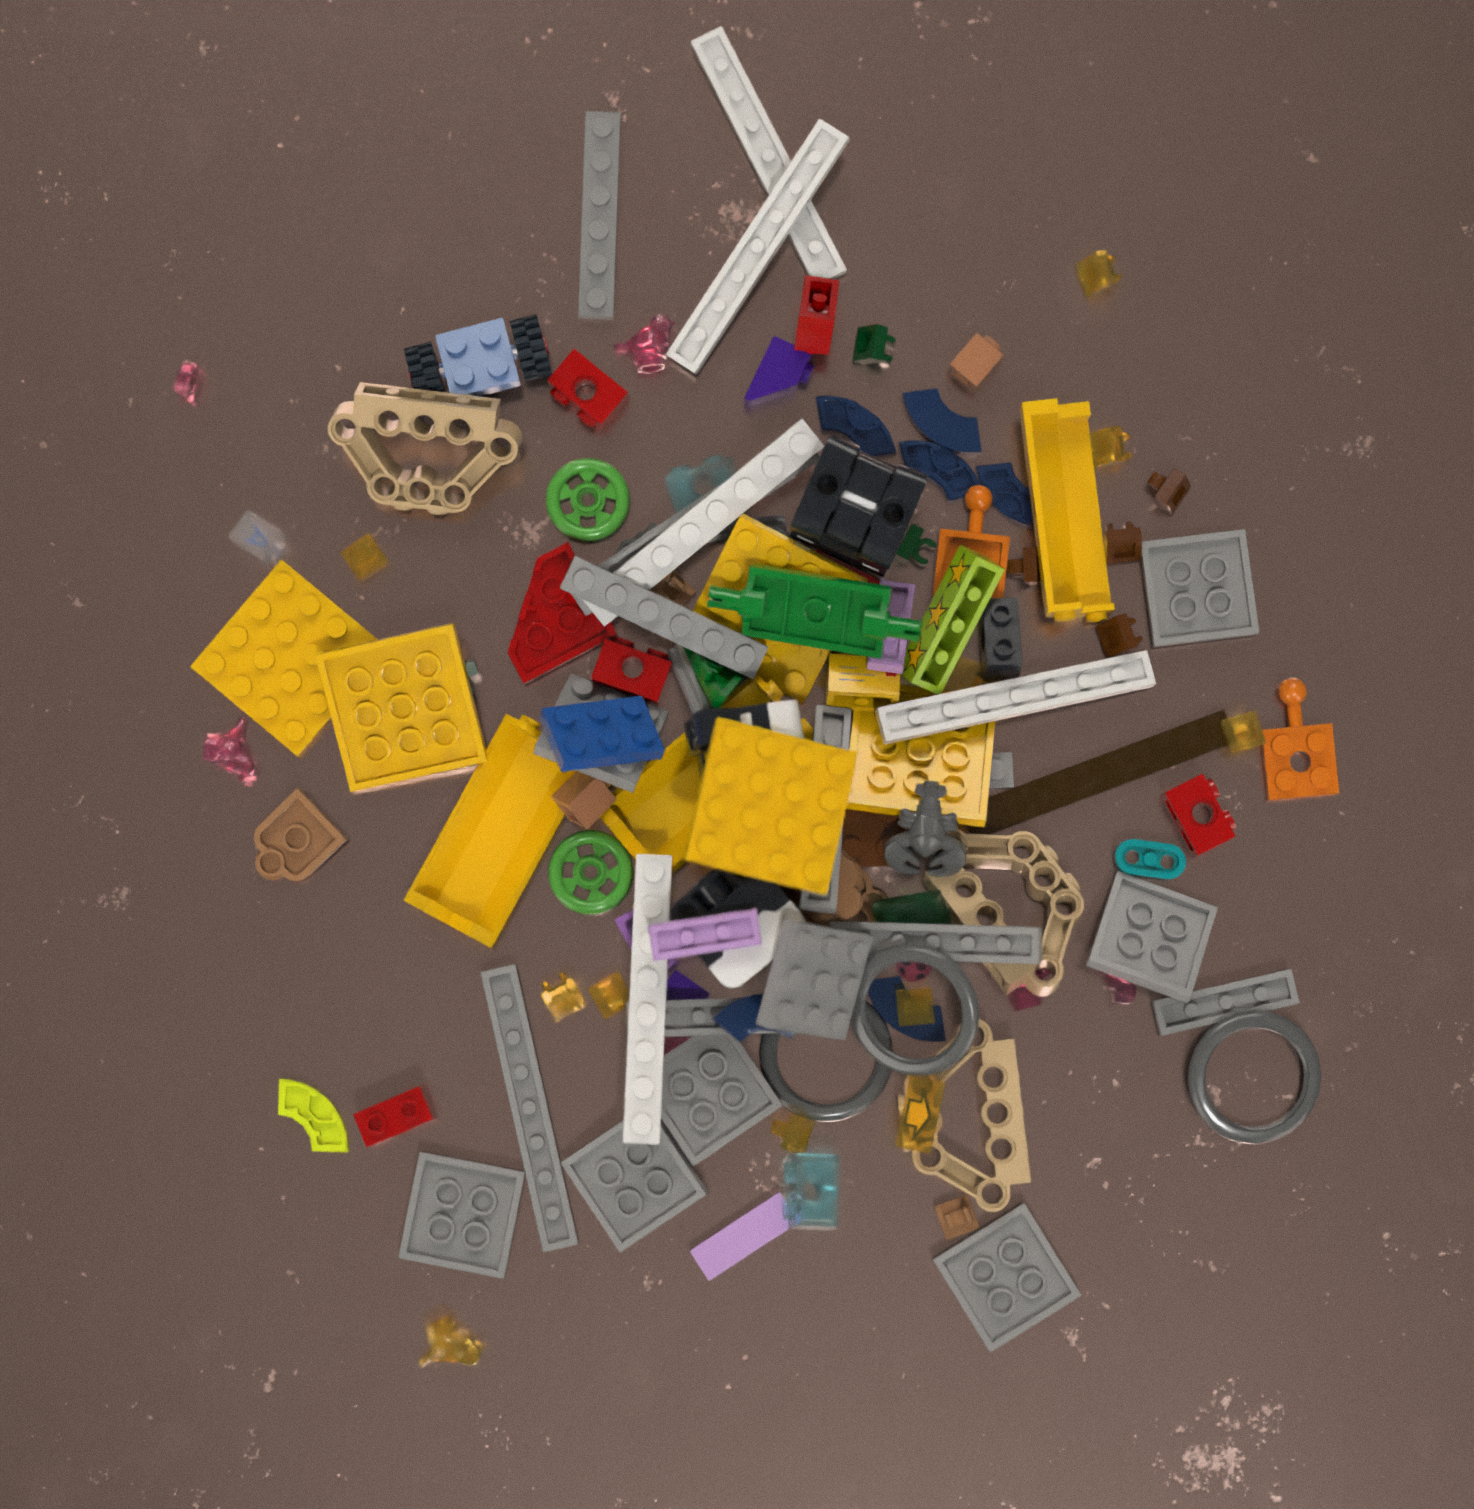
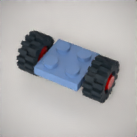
[404,314,552,396]

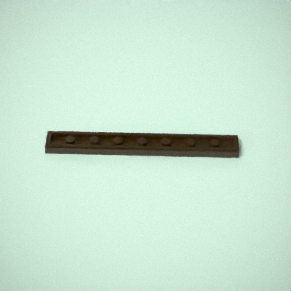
[966,709,1237,835]

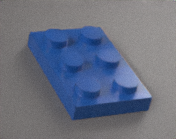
[540,696,665,772]

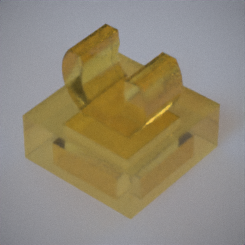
[1076,250,1123,297]
[1089,426,1133,468]
[340,533,390,583]
[1220,710,1267,755]
[540,972,587,1021]
[588,972,630,1020]
[895,988,935,1027]
[770,1114,815,1156]

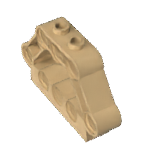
[327,382,522,515]
[923,829,1084,996]
[897,1019,1031,1212]

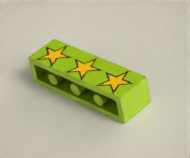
[901,545,1005,694]

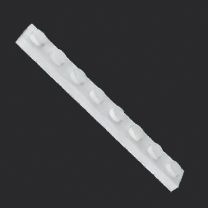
[690,26,847,279]
[666,118,850,375]
[582,418,824,627]
[875,650,1156,745]
[623,854,673,1145]

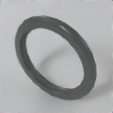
[850,944,980,1076]
[759,1001,893,1122]
[1188,1010,1321,1144]

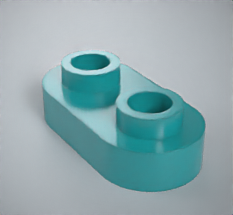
[1114,839,1186,880]

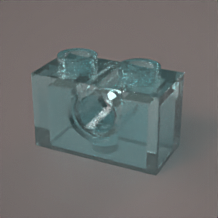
[664,454,736,514]
[783,1153,839,1231]

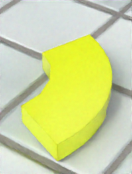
[278,1079,349,1152]

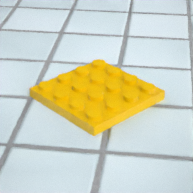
[693,513,868,703]
[190,559,378,757]
[315,622,488,792]
[846,684,995,827]
[683,717,858,895]

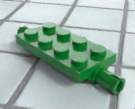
[707,563,923,659]

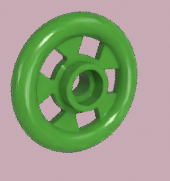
[546,458,630,541]
[548,830,633,915]

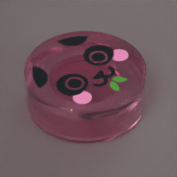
[175,361,200,398]
[896,961,931,982]

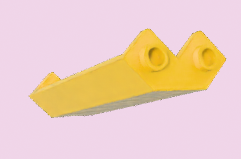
[1019,398,1115,622]
[600,673,813,873]
[403,714,576,948]

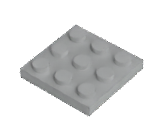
[1141,529,1260,648]
[533,673,669,793]
[1086,871,1218,1003]
[756,918,873,1040]
[661,1035,783,1167]
[561,1120,709,1252]
[398,1151,525,1279]
[932,1203,1082,1352]

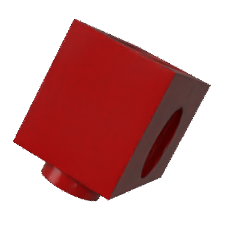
[794,275,840,355]
[547,349,629,431]
[591,636,672,706]
[1161,773,1237,858]
[353,1086,437,1148]

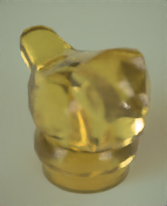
[418,1316,484,1368]

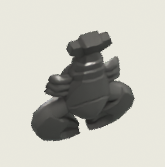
[884,781,967,877]

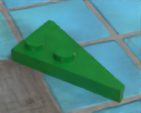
[684,647,746,708]

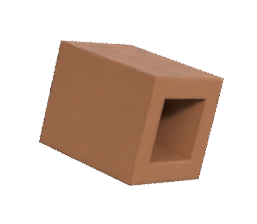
[948,333,1004,393]
[551,771,617,829]

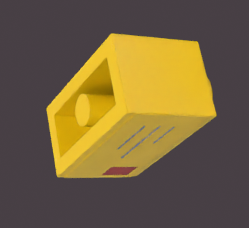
[825,653,900,712]

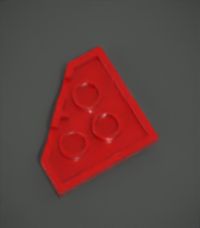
[507,542,618,685]

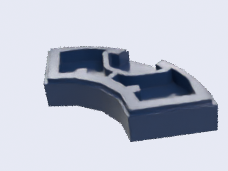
[902,388,982,455]
[815,396,896,458]
[898,440,980,503]
[975,462,1034,529]
[868,976,946,1042]
[712,994,795,1043]

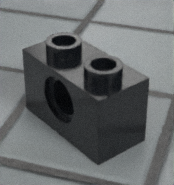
[979,598,1023,680]

